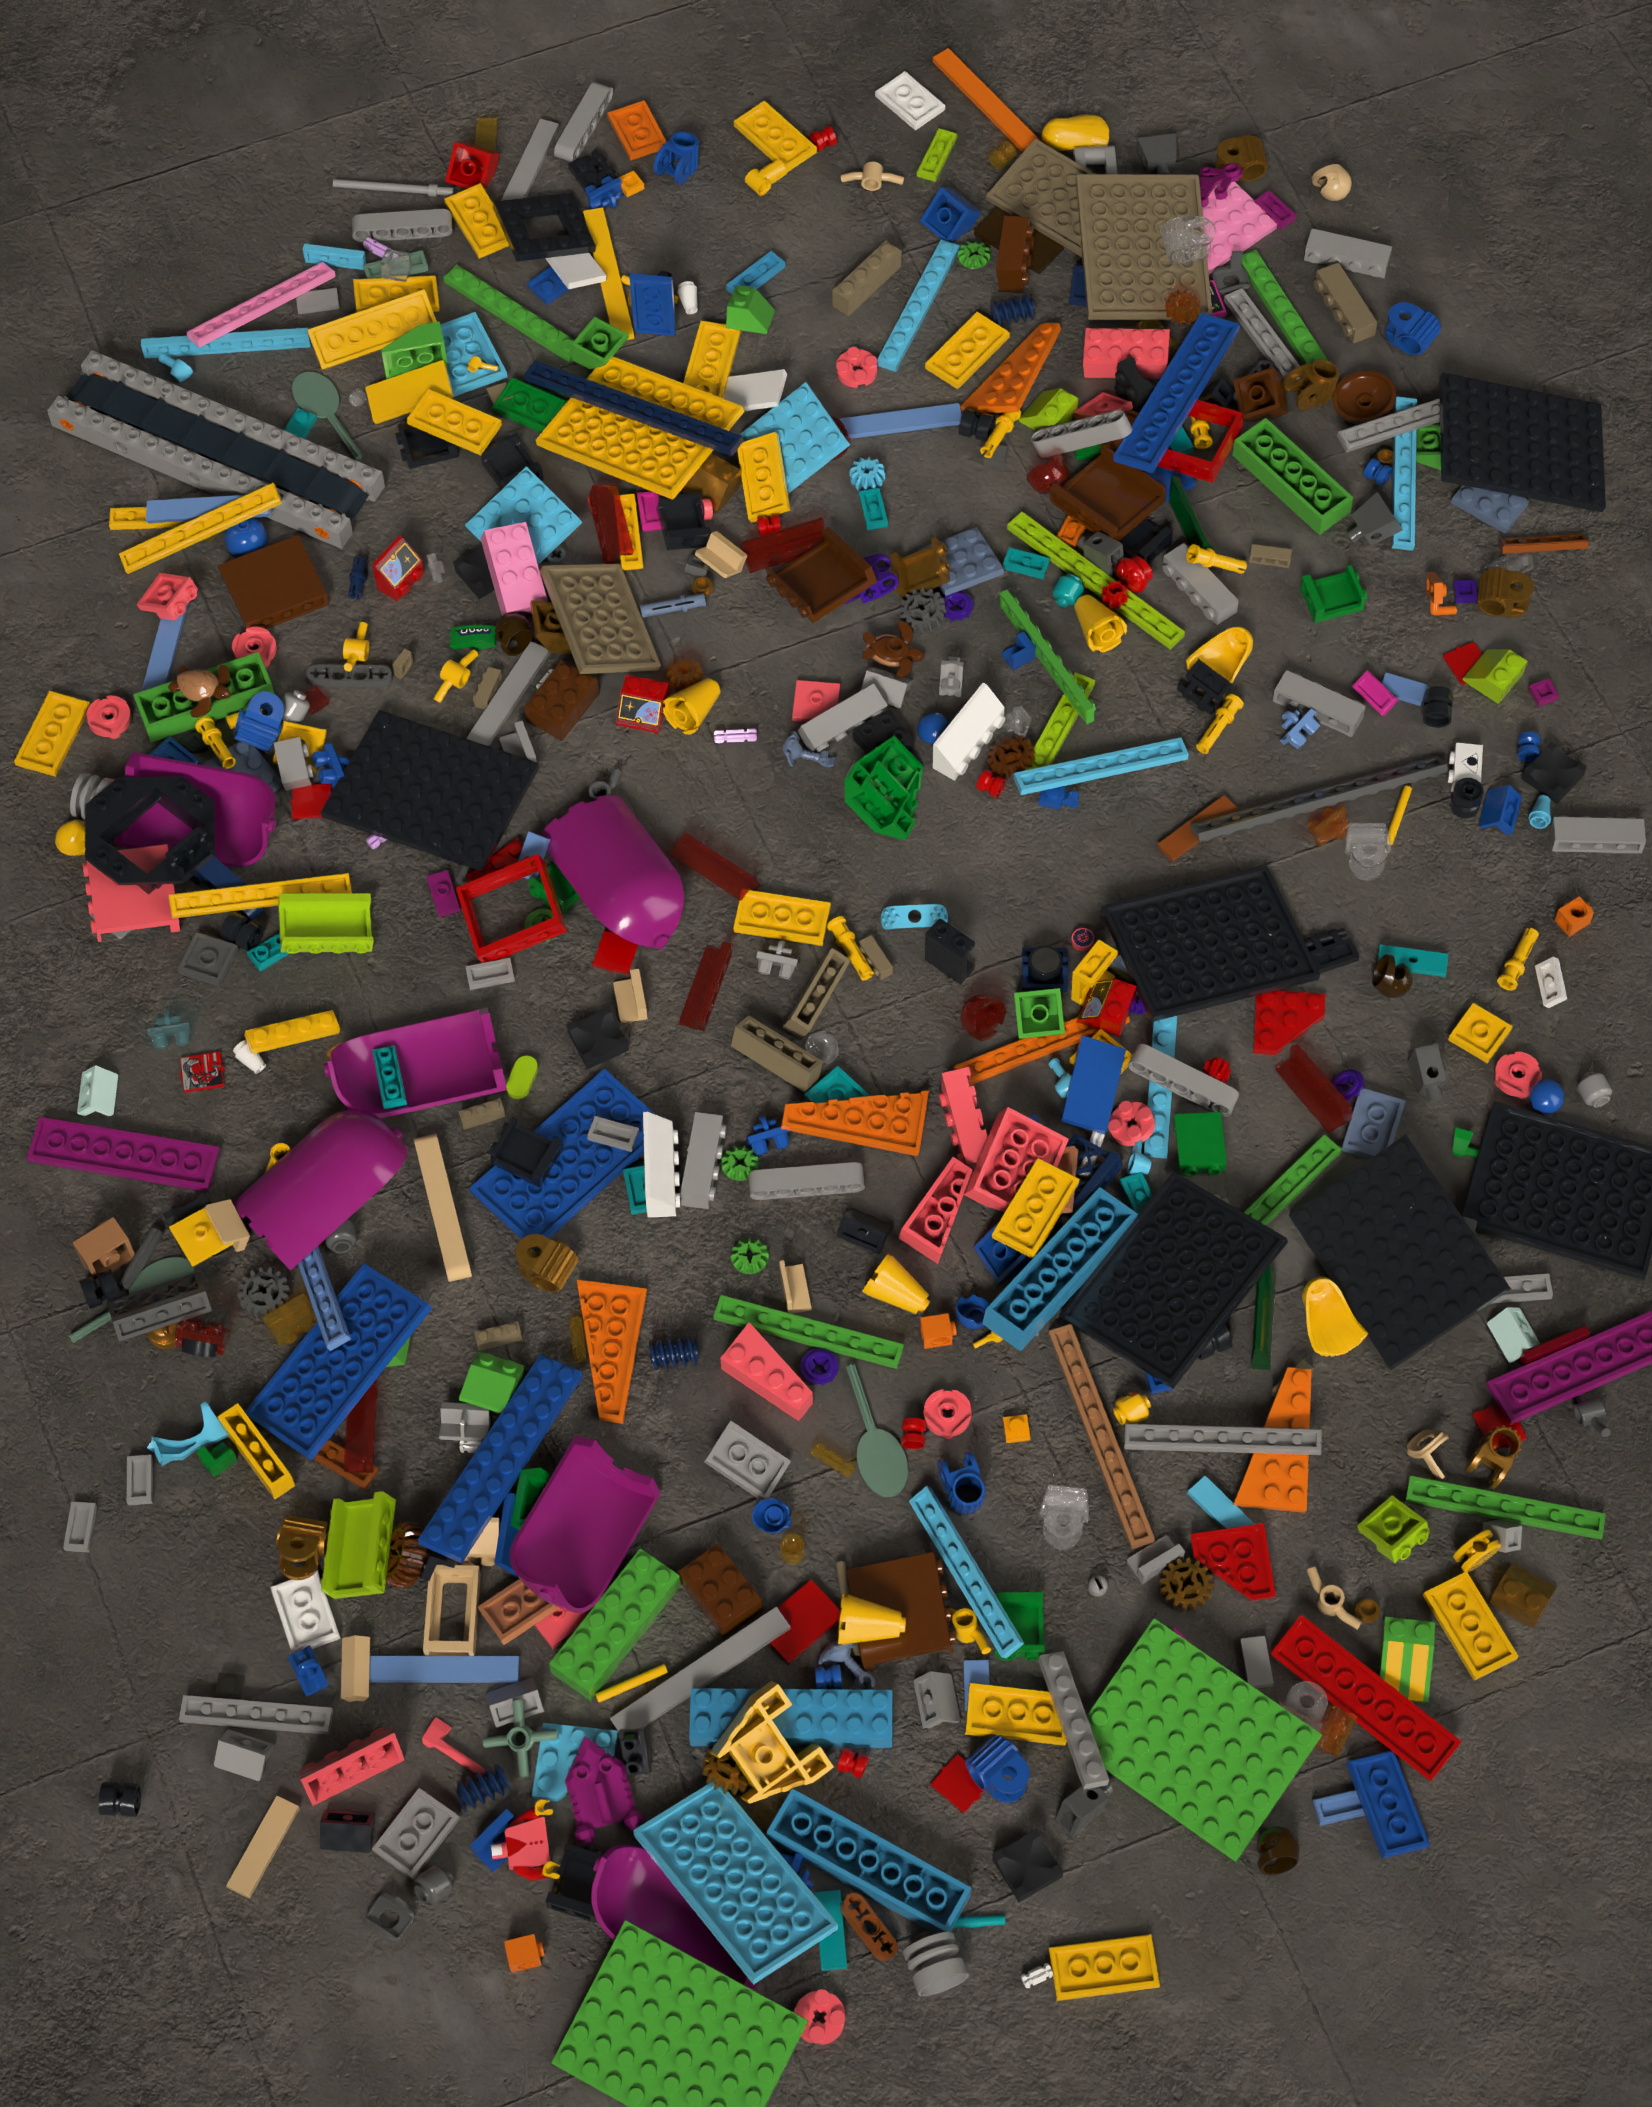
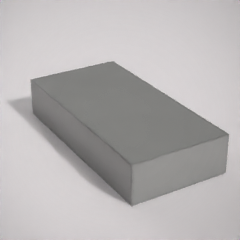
[296,288,339,314]
[465,958,515,990]
[587,1116,639,1152]
[126,1455,153,1505]
[63,1501,97,1553]
[1240,1636,1274,1689]

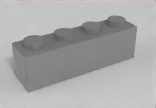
[1304,229,1392,278]
[1162,543,1239,625]
[1273,670,1366,737]
[797,683,888,753]
[1550,816,1646,854]
[680,1112,727,1209]

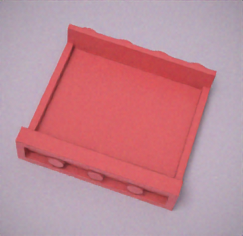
[82,844,180,942]

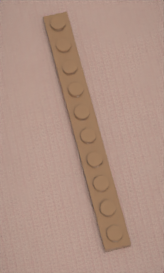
[1048,1324,1155,1550]

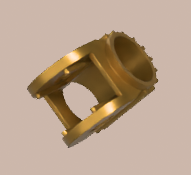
[1215,135,1268,182]
[1283,359,1340,410]
[1477,568,1534,618]
[515,1234,579,1293]
[1464,1425,1523,1489]
[276,1515,329,1580]

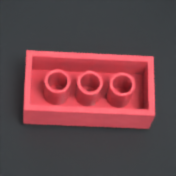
[1083,328,1170,379]

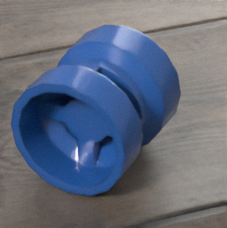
[1363,458,1393,487]
[1517,732,1541,762]
[815,1664,842,1690]

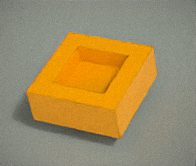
[619,170,644,197]
[1003,1414,1030,1443]

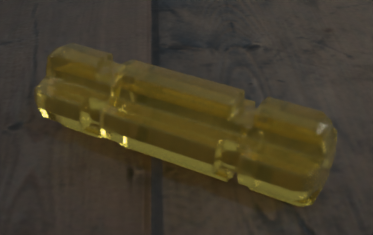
[569,1316,587,1362]
[811,1443,856,1478]

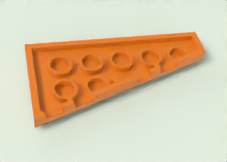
[960,323,1062,413]
[781,1090,929,1156]
[577,1280,647,1424]
[1233,1367,1312,1513]

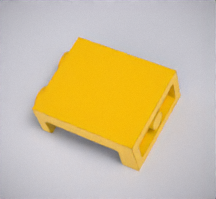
[1071,940,1118,1006]

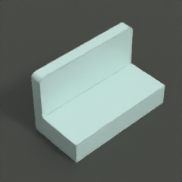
[77,1065,118,1117]
[1487,1307,1540,1363]

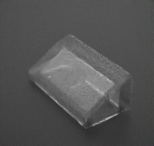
[1484,552,1534,573]

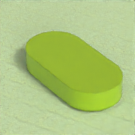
[506,1056,538,1099]

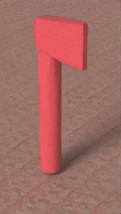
[422,1717,486,1777]

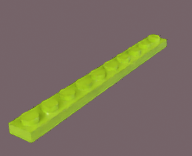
[1007,511,1185,650]

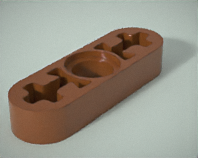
[840,1893,898,1961]

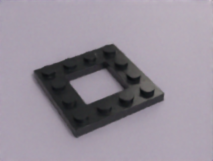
[493,193,596,262]

